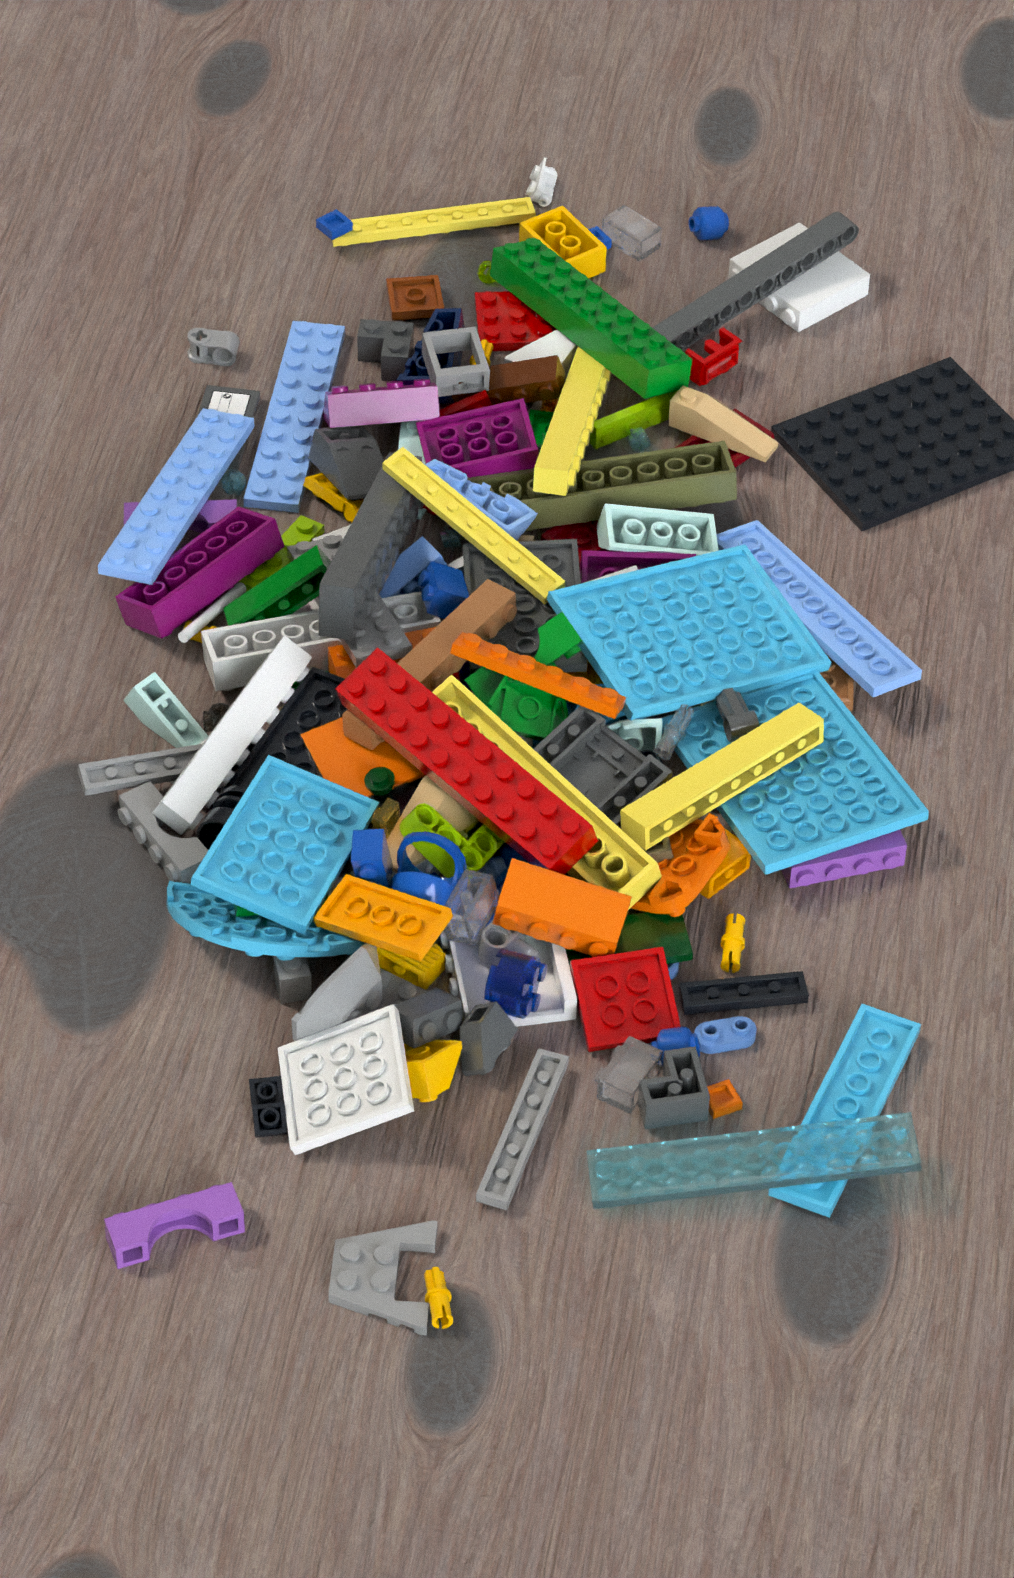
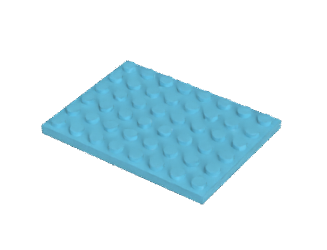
[547,544,832,721]
[662,669,929,875]

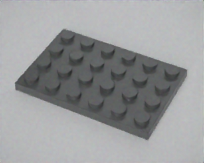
[463,539,587,675]

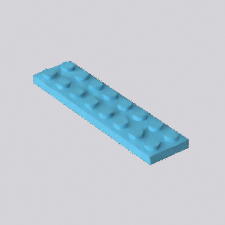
[768,1004,921,1218]

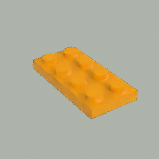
[313,874,453,962]

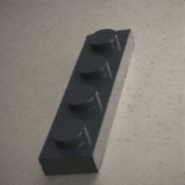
[679,971,809,1015]

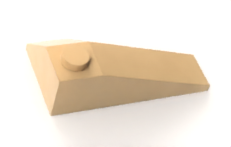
[669,386,778,462]
[387,775,479,873]

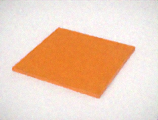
[300,718,425,798]

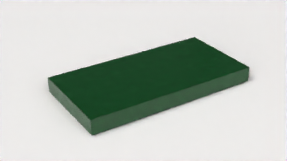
[565,912,693,979]

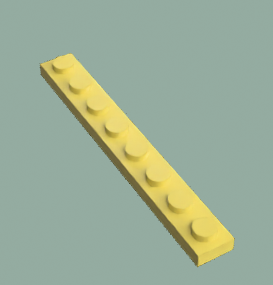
[332,197,536,247]
[382,447,565,604]

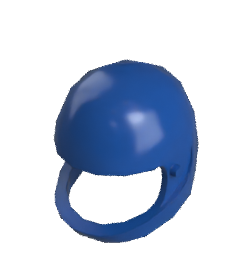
[391,831,467,911]

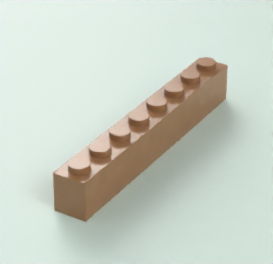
[342,579,517,750]

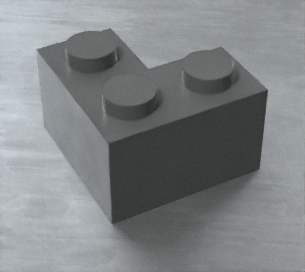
[357,319,414,381]
[638,1046,710,1129]

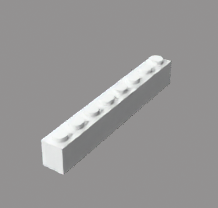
[152,635,312,835]

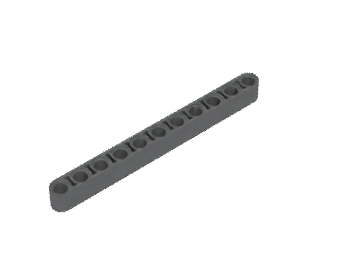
[652,212,859,351]

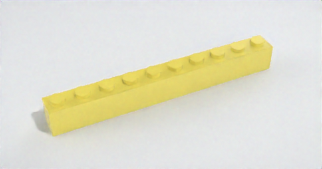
[533,346,611,496]

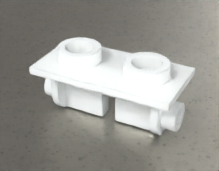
[526,157,557,207]

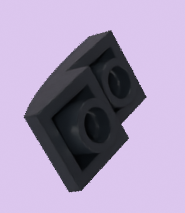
[249,1076,288,1138]

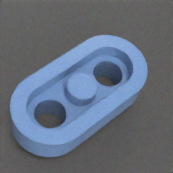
[694,1016,757,1054]

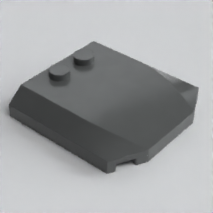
[534,706,672,827]

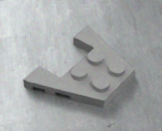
[328,1220,437,1336]

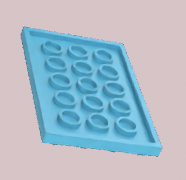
[190,755,379,934]

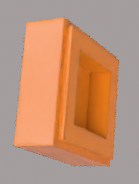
[707,1079,743,1119]

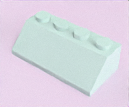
[597,504,719,556]

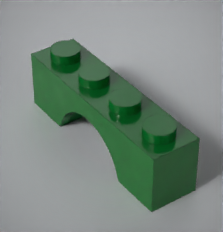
[464,612,584,706]

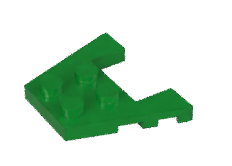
[487,675,569,741]

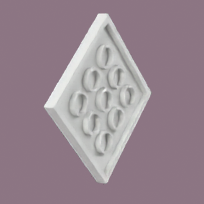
[278,1004,414,1155]

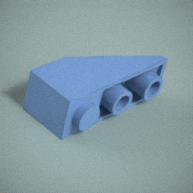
[379,536,448,598]

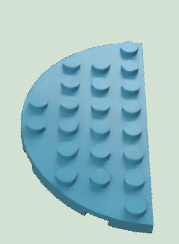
[166,881,367,960]

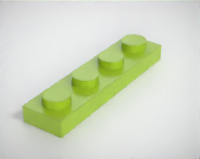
[590,390,678,449]
[239,515,325,592]

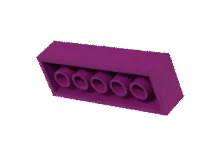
[115,506,285,639]

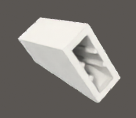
[504,330,578,378]

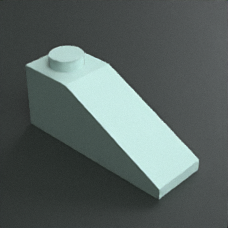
[123,672,208,748]

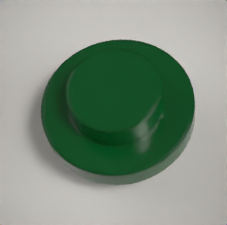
[364,767,395,796]

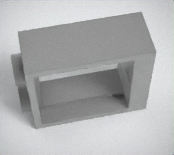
[422,327,490,397]

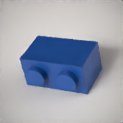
[418,561,469,619]
[351,829,393,888]

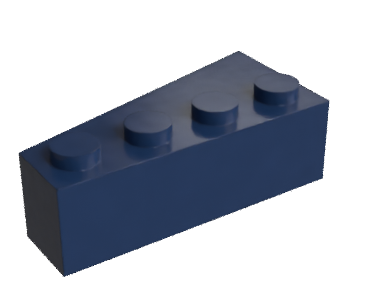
[397,308,465,404]

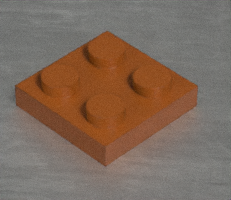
[386,275,445,320]

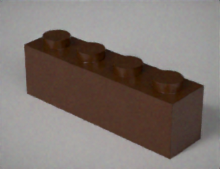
[452,355,565,405]

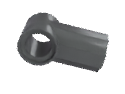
[716,688,759,742]

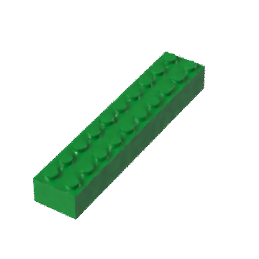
[490,238,693,399]

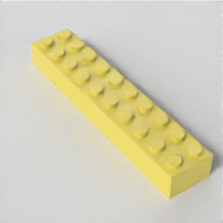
[432,675,662,910]

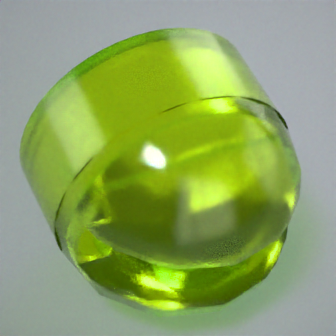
[478,260,496,284]

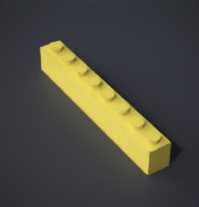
[620,703,824,851]

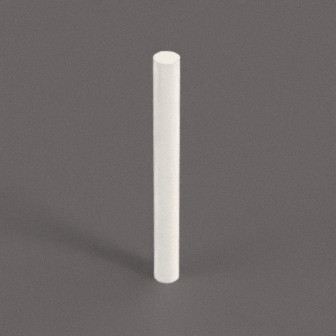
[178,582,246,643]

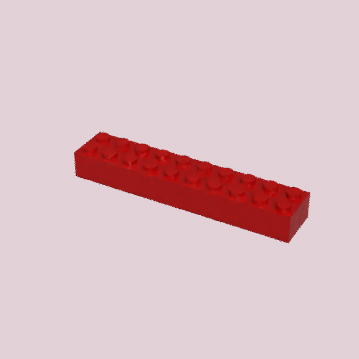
[335,647,598,875]

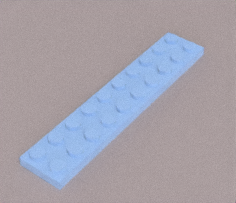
[243,321,345,513]
[98,408,254,585]
[716,520,922,698]

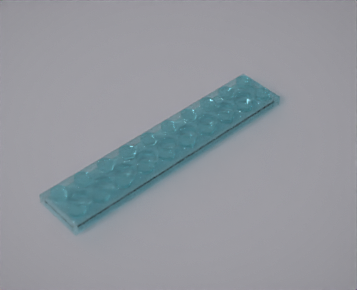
[586,1112,921,1209]

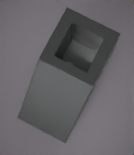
[460,1001,518,1076]

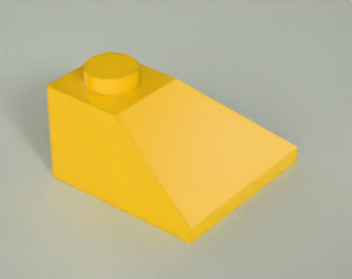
[404,1040,462,1102]

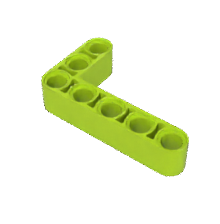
[400,803,504,884]

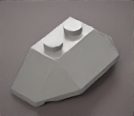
[291,944,383,1041]

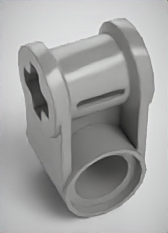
[187,328,240,366]

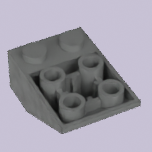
[308,426,384,501]

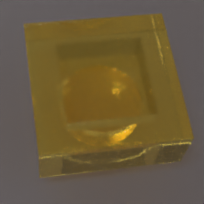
[372,798,401,840]

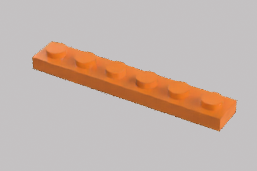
[450,632,627,719]

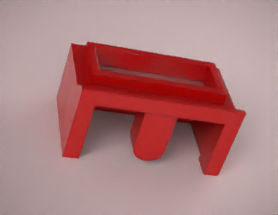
[685,327,742,386]

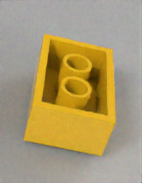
[519,205,607,279]

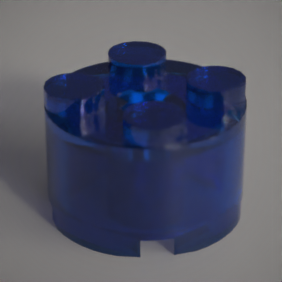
[484,948,547,1019]

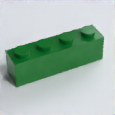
[223,545,331,626]

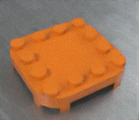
[620,813,731,917]

